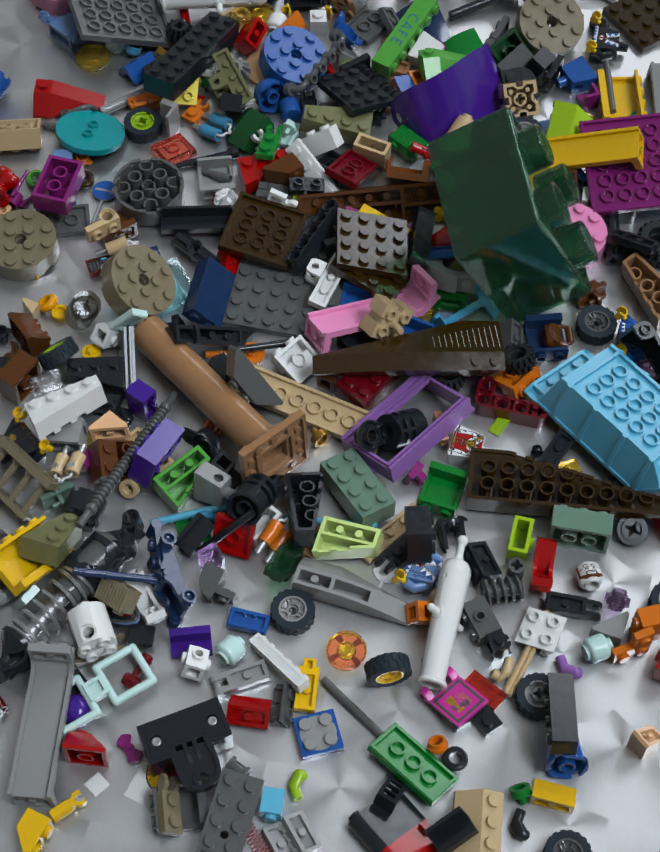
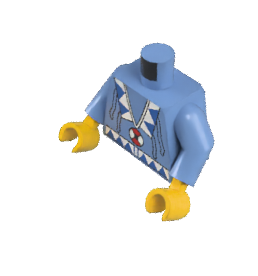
[392,550,443,593]

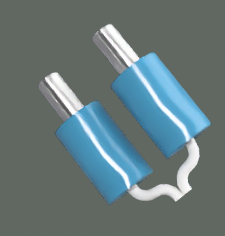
[192,112,233,142]

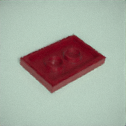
[324,149,379,190]

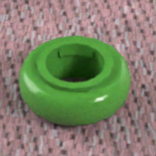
[25,170,42,188]

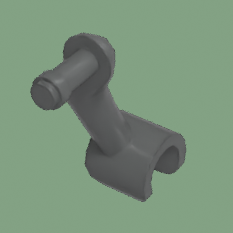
[60,104,98,117]

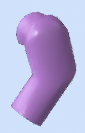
[555,655,583,680]

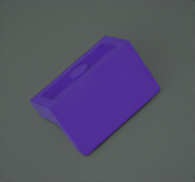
[169,625,213,660]

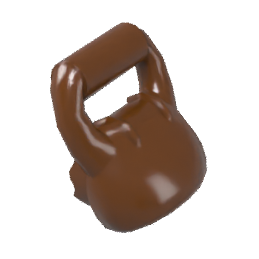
[542,323,574,347]

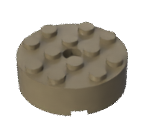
[515,0,584,59]
[0,209,60,281]
[100,245,176,321]

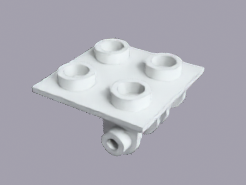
[514,607,568,657]

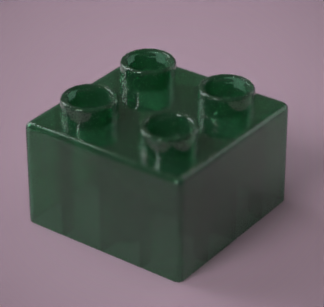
[427,107,598,322]

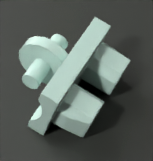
[280,119,301,149]

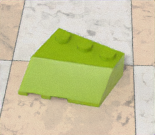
[545,100,593,138]

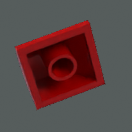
[62,730,110,768]

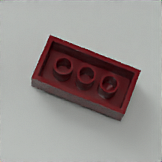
[335,338,400,411]

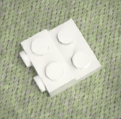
[271,334,319,383]

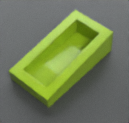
[488,418,510,437]

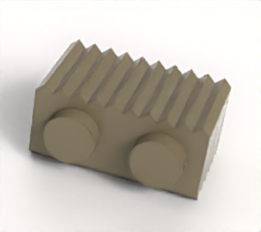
[94,578,142,616]

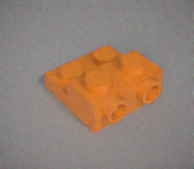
[489,358,541,399]

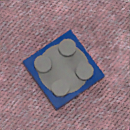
[292,709,344,760]

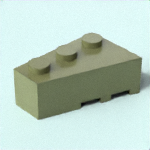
[19,512,82,568]

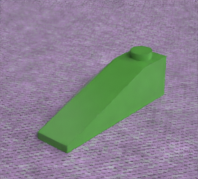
[417,48,466,81]

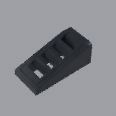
[373,773,408,813]

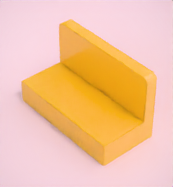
[530,778,577,815]

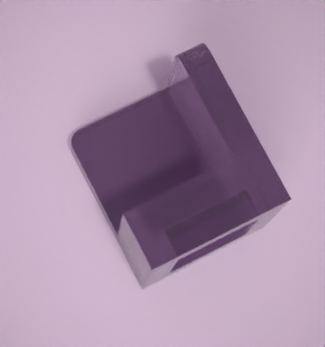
[197,542,226,569]

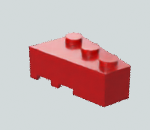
[237,148,288,194]

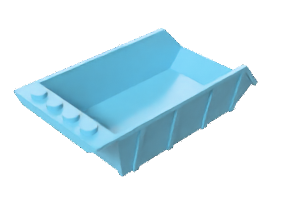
[523,344,660,493]

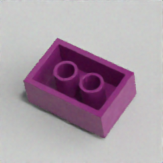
[31,155,85,216]

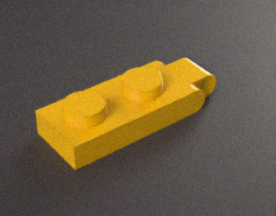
[294,658,320,713]

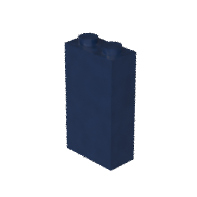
[182,256,236,326]

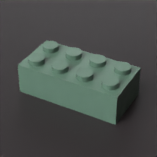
[319,447,396,527]

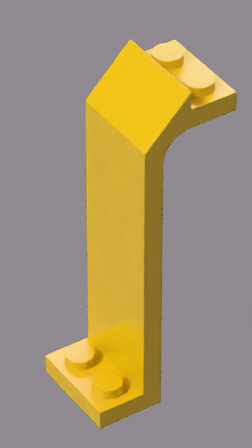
[510,126,644,172]

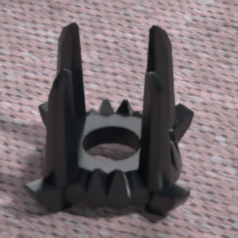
[434,515,468,554]

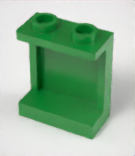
[416,460,469,519]

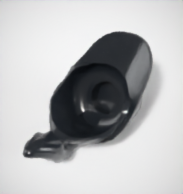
[182,427,221,462]

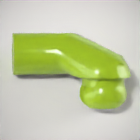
[288,769,308,802]

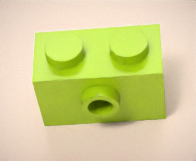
[505,515,535,562]

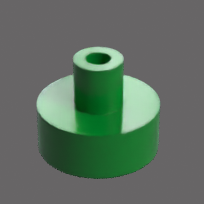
[509,782,532,805]

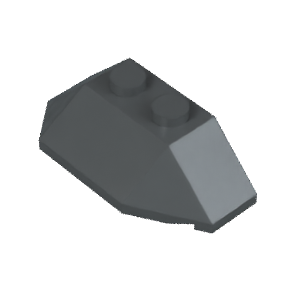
[226,345,284,405]

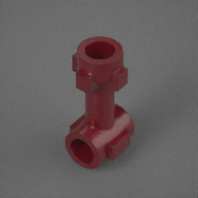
[121,652,153,689]

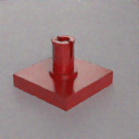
[211,511,257,560]

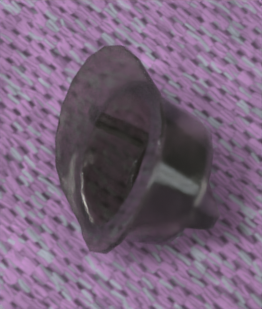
[64,290,101,330]

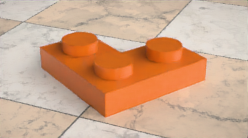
[609,626,655,665]

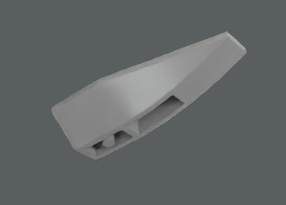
[292,557,409,626]

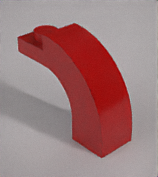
[530,537,557,593]

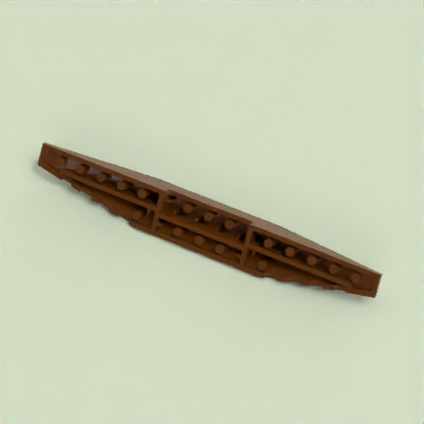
[297,169,578,221]

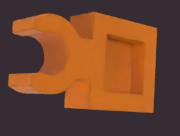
[181,99,210,125]

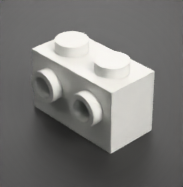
[301,124,344,157]

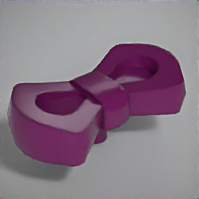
[117,734,143,764]

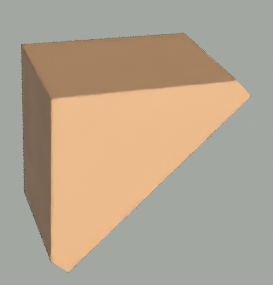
[88,410,131,442]
[627,725,660,760]

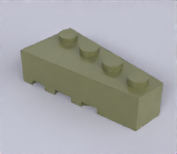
[298,105,374,145]

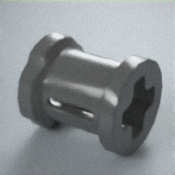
[506,557,526,580]
[225,756,252,775]

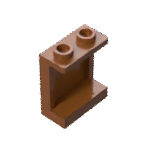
[383,155,432,183]

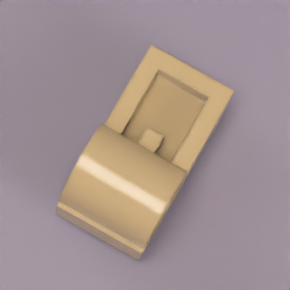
[84,208,121,244]

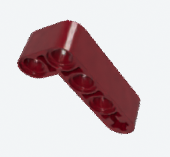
[473,376,548,429]

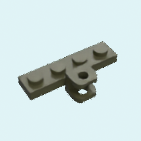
[208,47,256,108]

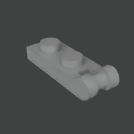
[208,659,271,699]

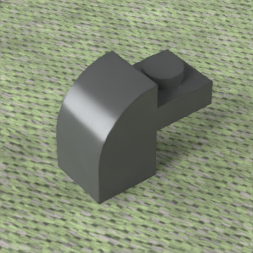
[199,562,237,604]

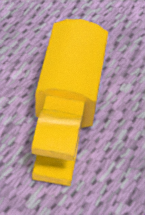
[47,790,87,824]

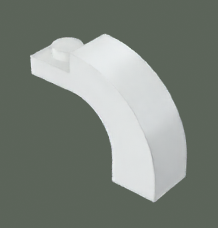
[124,567,167,626]

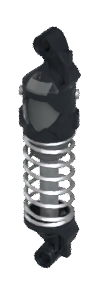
[0,509,145,684]

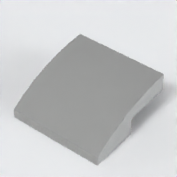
[260,809,322,852]

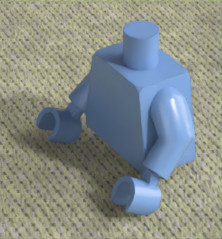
[38,11,86,51]

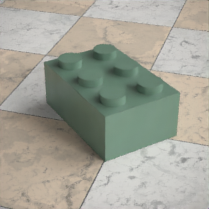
[547,504,614,554]

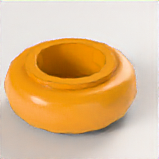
[38,294,58,312]

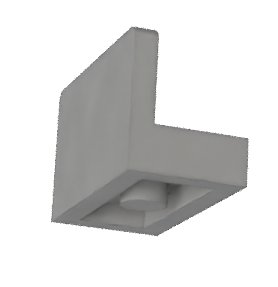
[160,98,180,140]

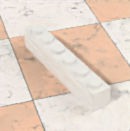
[249,632,310,694]

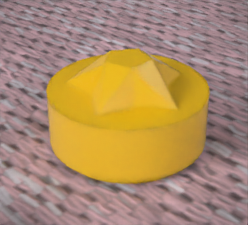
[82,344,101,358]

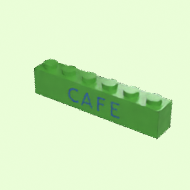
[372,0,440,78]

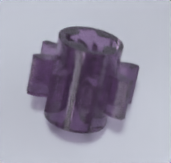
[604,587,631,612]

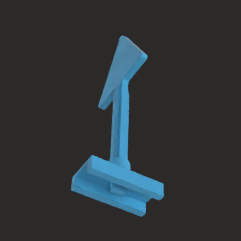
[429,284,509,327]

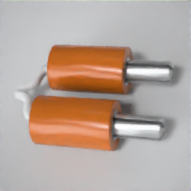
[254,517,292,564]

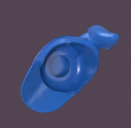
[333,11,363,50]

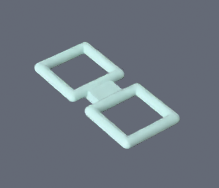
[63,643,157,737]

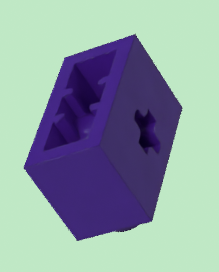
[126,379,158,423]

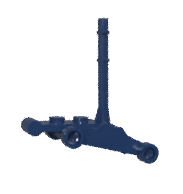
[72,519,197,628]

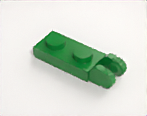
[255,124,283,161]

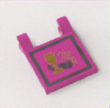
[419,666,489,729]

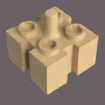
[498,79,540,119]
[359,294,415,340]

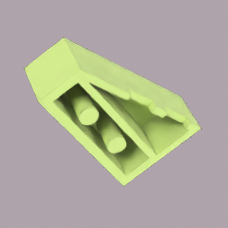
[312,516,384,561]

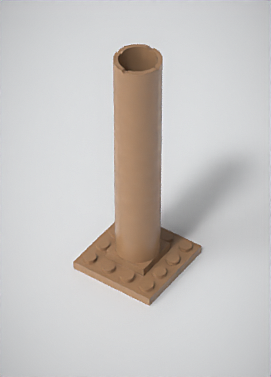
[134,316,310,481]

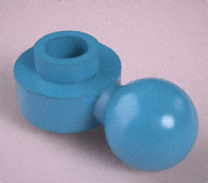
[124,44,142,56]

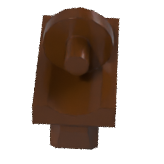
[573,280,607,310]

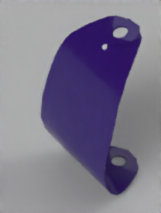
[390,43,503,150]

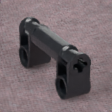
[604,212,640,266]

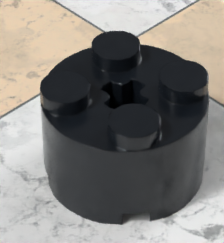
[61,487,107,532]

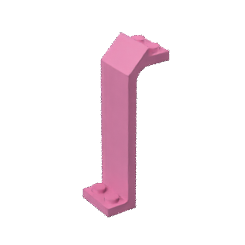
[304,264,441,354]

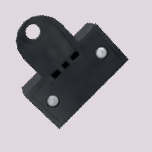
[136,697,234,793]

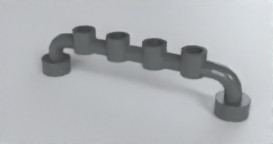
[283,29,346,97]

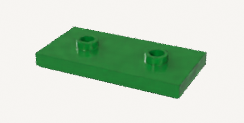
[367,722,459,807]

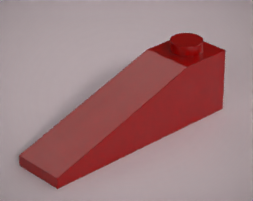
[33,79,106,120]

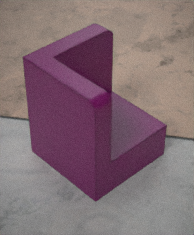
[576,83,601,111]

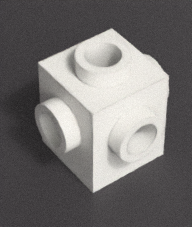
[90,321,123,349]
[180,645,211,682]

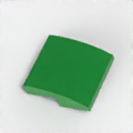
[443,28,483,55]

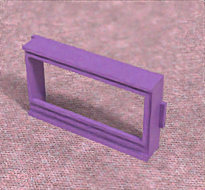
[341,376,475,483]

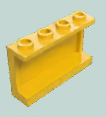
[597,69,647,119]
[0,515,74,597]

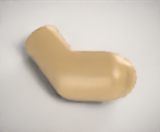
[489,657,514,683]

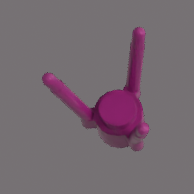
[8,170,32,210]

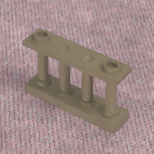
[0,435,61,522]

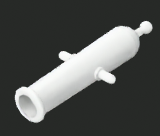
[161,0,268,14]
[415,535,471,691]

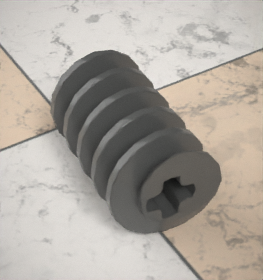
[480,575,524,604]

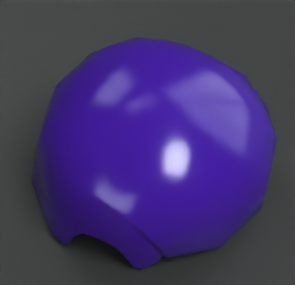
[66,694,91,727]

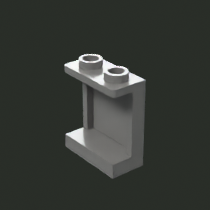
[197,155,236,202]

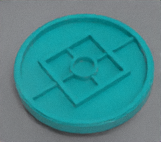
[55,110,125,156]

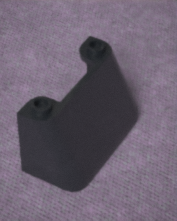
[616,321,660,385]

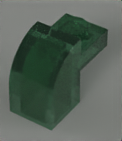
[263,540,305,583]

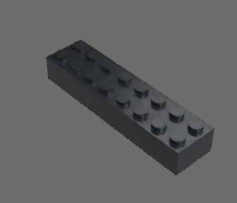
[144,11,240,101]

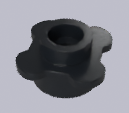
[0,325,12,343]

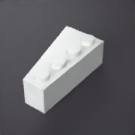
[24,375,107,441]

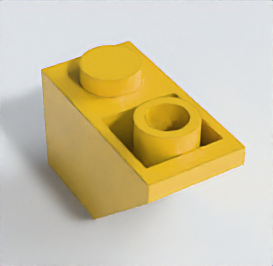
[16,807,54,852]

